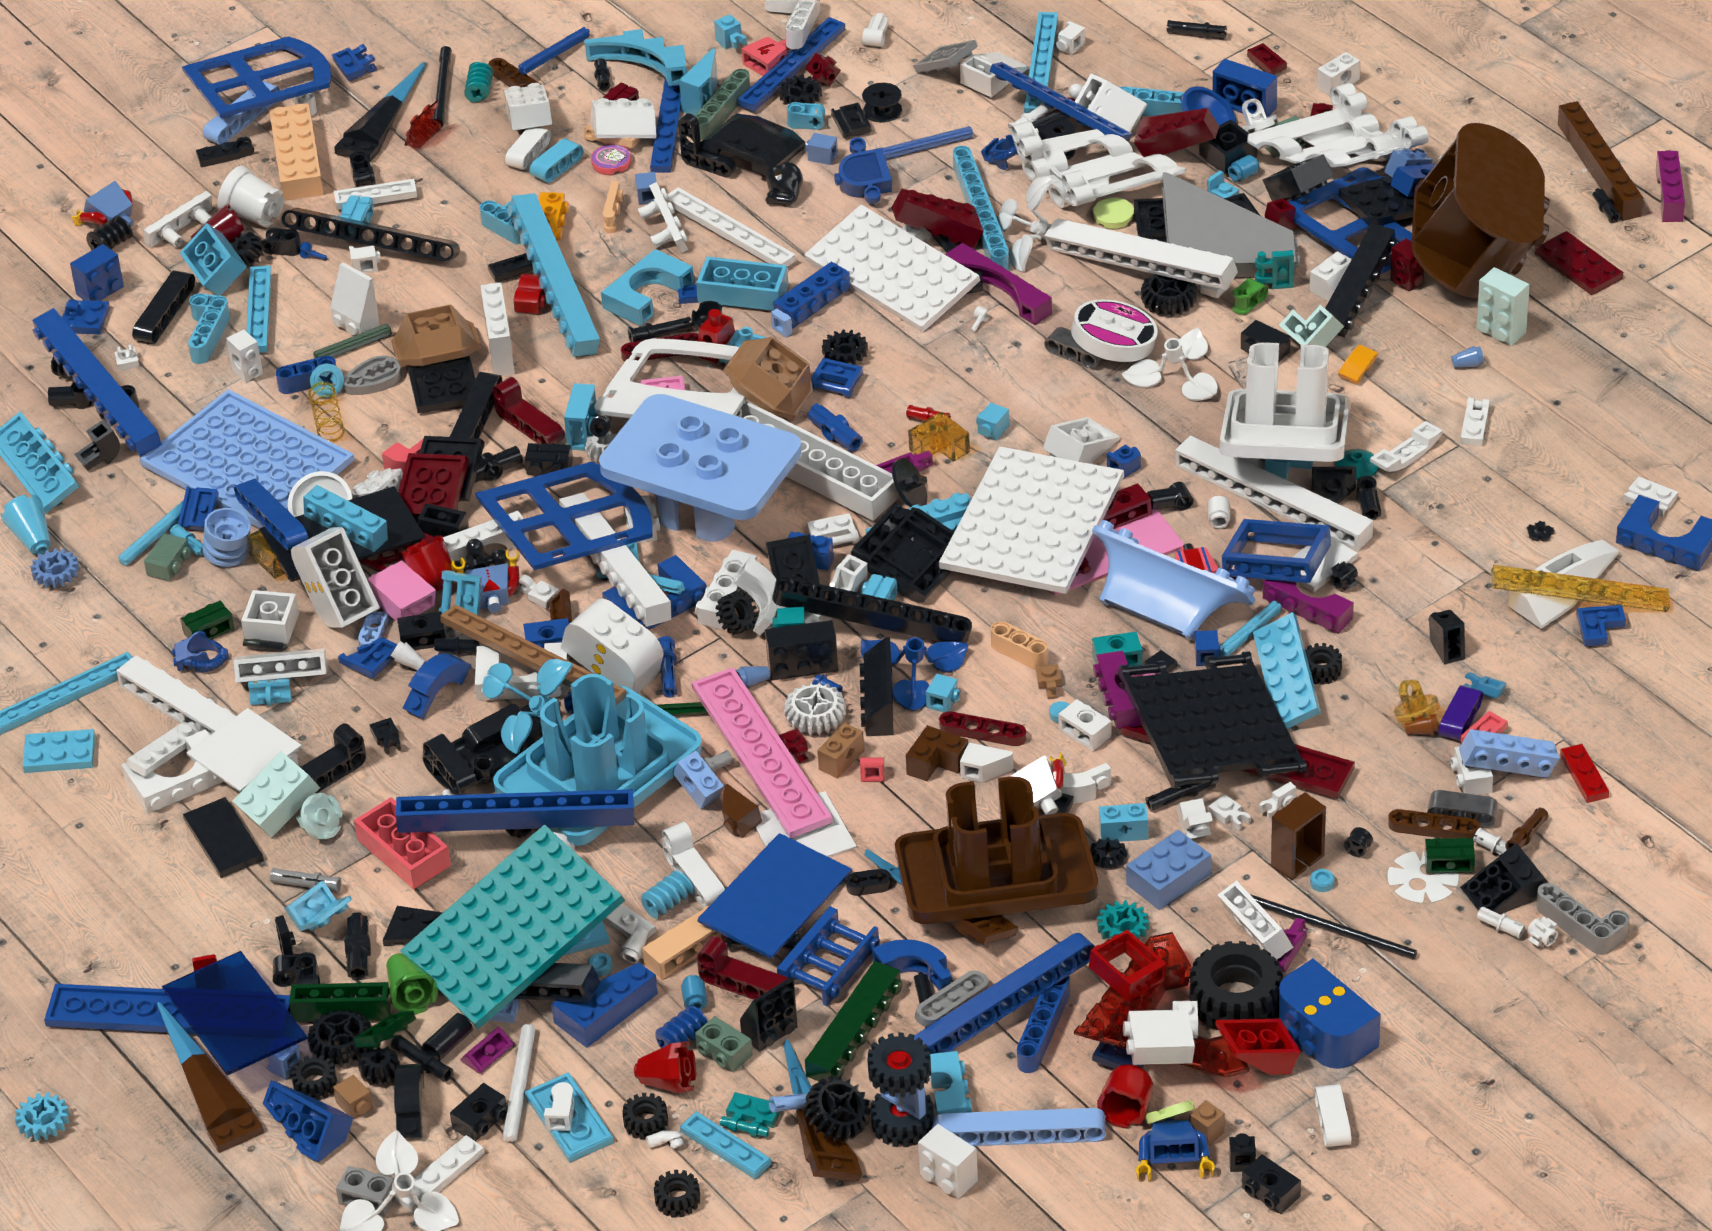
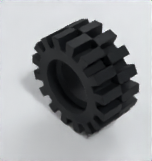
[715,591,758,635]
[1305,643,1342,685]
[291,1055,337,1100]
[622,1093,668,1140]
[654,1169,700,1218]

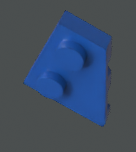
[338,637,398,679]

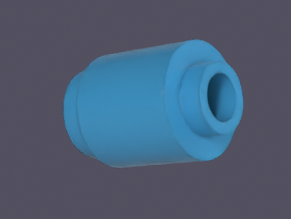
[1228,155,1259,181]
[681,975,708,1010]

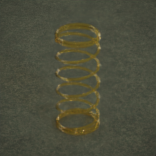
[308,382,345,442]

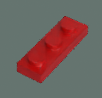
[1560,744,1609,803]

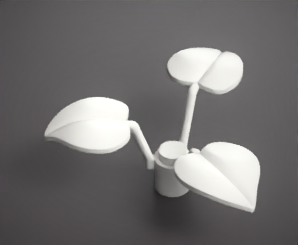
[997,177,1054,272]
[1122,327,1218,401]
[339,1130,459,1231]

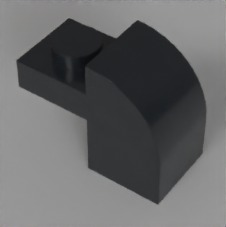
[75,419,120,471]

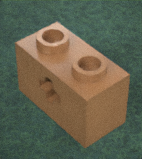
[817,722,864,779]

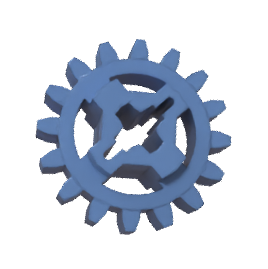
[30,548,80,588]

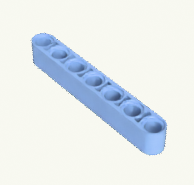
[932,1108,1106,1146]

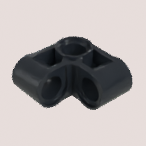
[273,952,320,987]

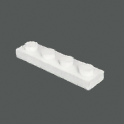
[334,179,417,210]
[126,723,198,777]
[395,1135,485,1213]

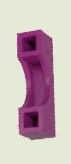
[1656,150,1685,222]
[1263,579,1354,634]
[1093,650,1142,729]

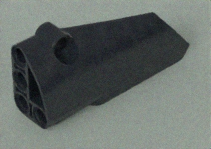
[422,697,559,794]

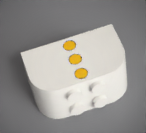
[291,527,380,628]
[561,598,663,693]

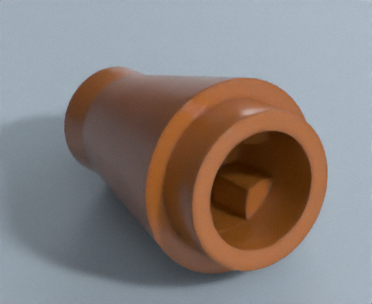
[1404,712,1439,735]

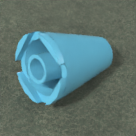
[0,495,51,555]

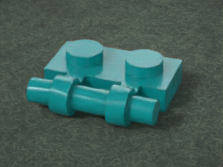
[1255,250,1294,289]
[720,1092,781,1137]

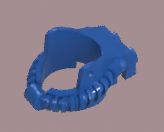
[981,135,1018,170]
[172,631,229,672]

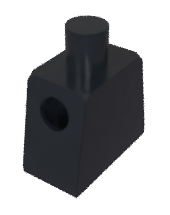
[1428,610,1465,665]

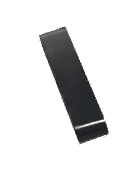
[132,270,195,344]
[450,371,503,438]

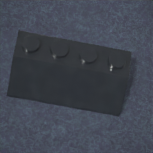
[859,637,894,736]

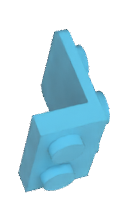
[284,881,352,931]

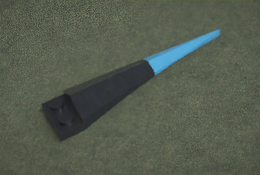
[334,62,425,162]

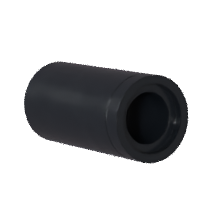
[422,1013,473,1061]

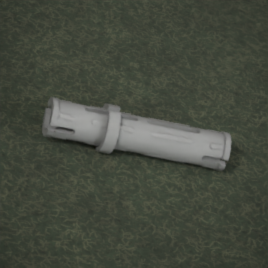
[270,868,342,892]

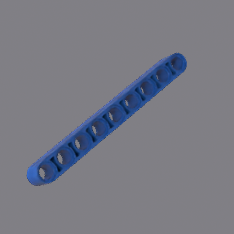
[914,933,1095,1054]

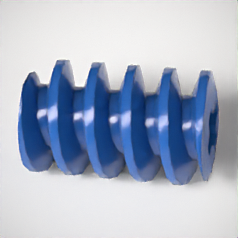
[655,1005,708,1048]

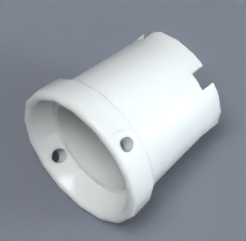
[217,165,284,228]

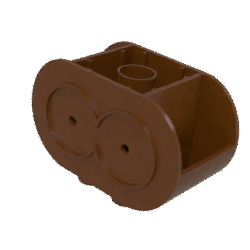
[1411,123,1550,298]

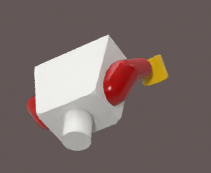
[1011,752,1067,815]

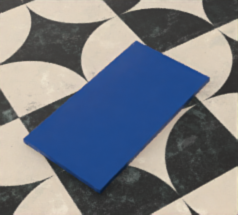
[697,833,852,959]

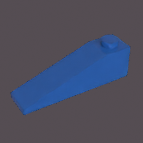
[263,1080,353,1162]

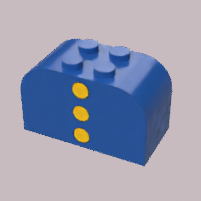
[1279,958,1381,1069]

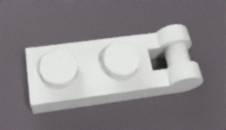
[1460,397,1490,446]

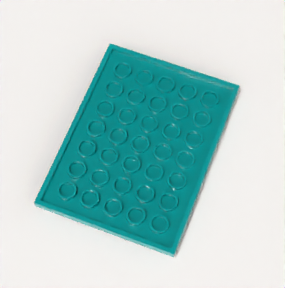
[400,825,625,1030]

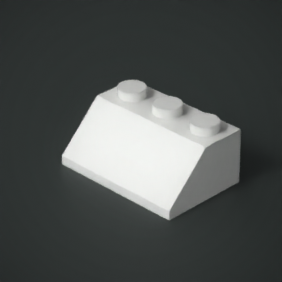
[590,98,656,138]

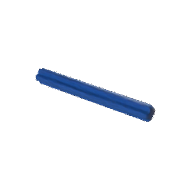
[518,27,590,75]
[882,126,973,159]

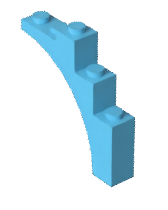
[584,29,687,86]

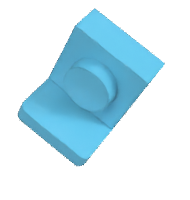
[1207,170,1239,199]

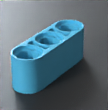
[530,138,584,183]

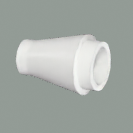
[390,641,425,671]
[620,926,649,964]

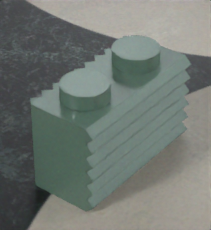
[144,533,191,581]

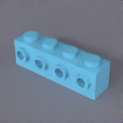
[303,485,388,552]

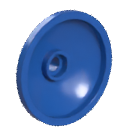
[1181,86,1236,125]

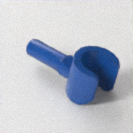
[300,242,327,260]

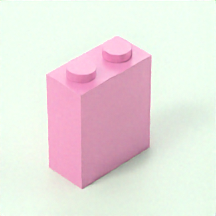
[367,560,436,622]

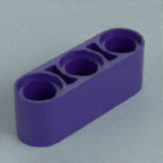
[1438,685,1483,741]

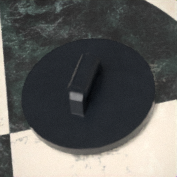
[892,458,927,508]

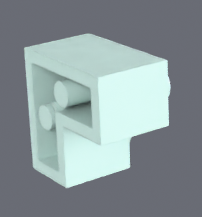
[1279,305,1344,347]

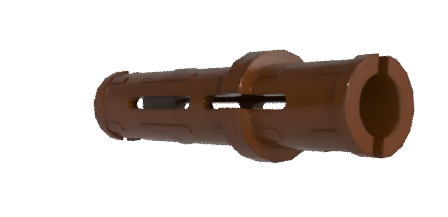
[1505,807,1549,850]

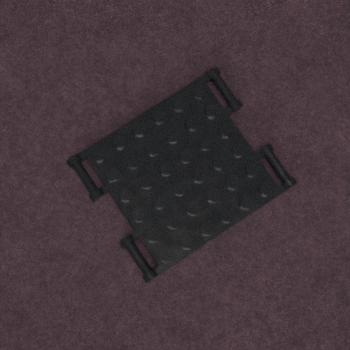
[1118,651,1307,788]

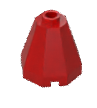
[634,1041,697,1093]

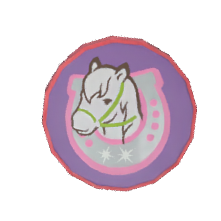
[591,144,631,175]

